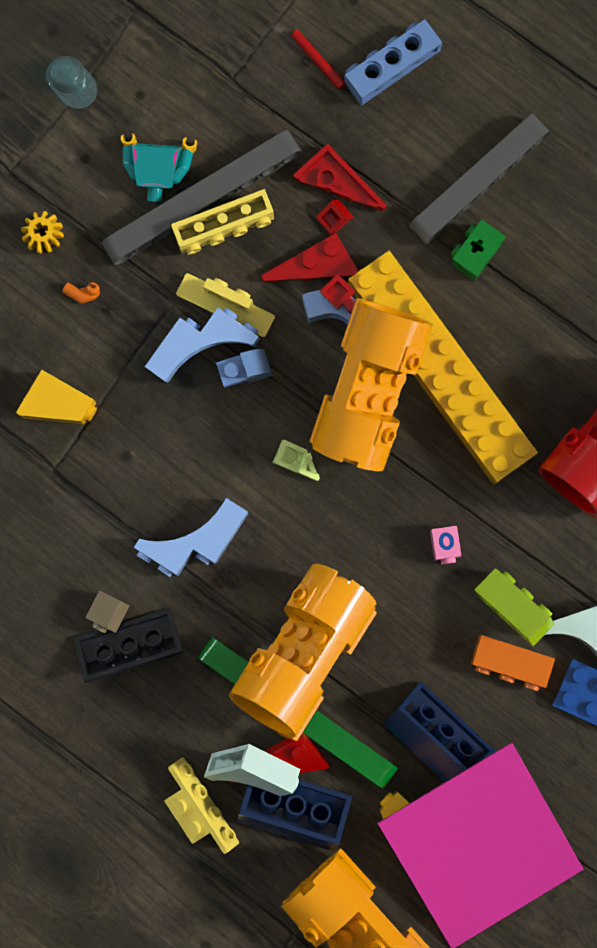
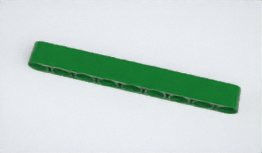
[198,637,398,789]

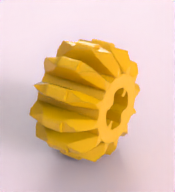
[21,211,64,254]

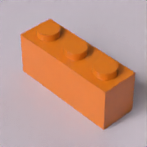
[470,635,555,691]

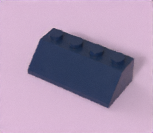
[383,681,496,782]
[237,780,352,852]

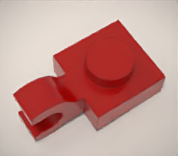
[320,274,356,315]

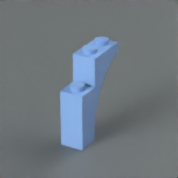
[145,308,261,382]
[134,498,248,577]

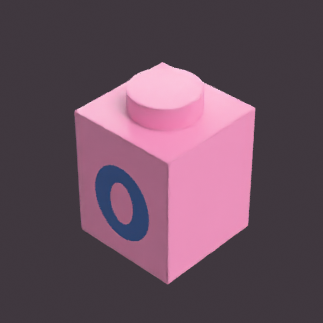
[430,526,461,565]

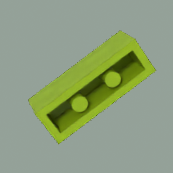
[475,568,554,646]

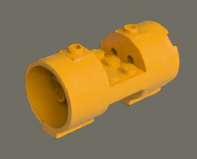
[310,298,433,471]
[229,564,377,741]
[280,848,430,948]

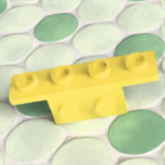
[176,273,275,338]
[165,757,239,854]

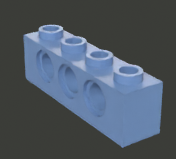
[344,20,442,106]

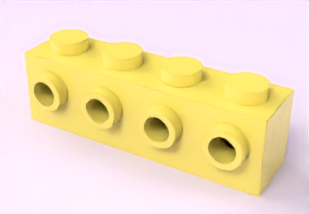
[171,189,274,255]

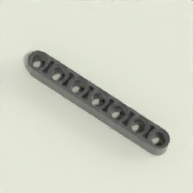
[409,113,550,244]

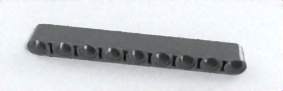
[101,130,302,265]

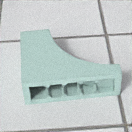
[545,606,597,657]
[204,744,300,796]

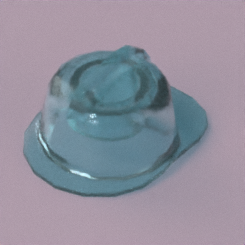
[46,56,97,109]

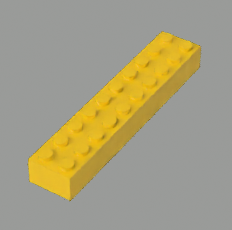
[348,251,538,485]

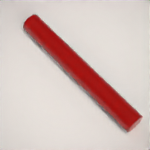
[291,29,346,90]

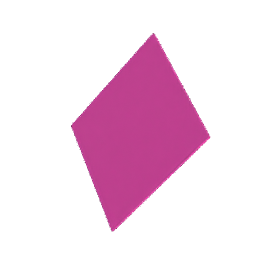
[378,742,584,948]

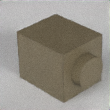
[85,590,129,633]

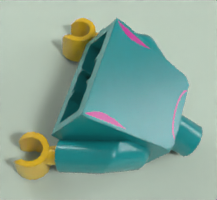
[121,133,197,202]

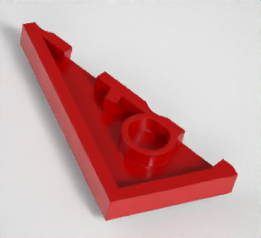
[293,144,387,212]
[261,233,359,283]
[230,732,329,783]

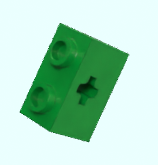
[450,219,506,282]

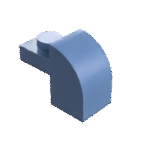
[216,349,272,388]

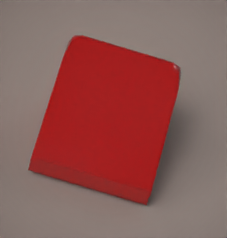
[316,199,353,235]

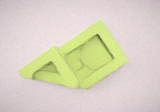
[273,440,320,481]

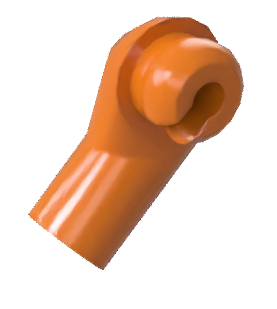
[62,282,100,304]

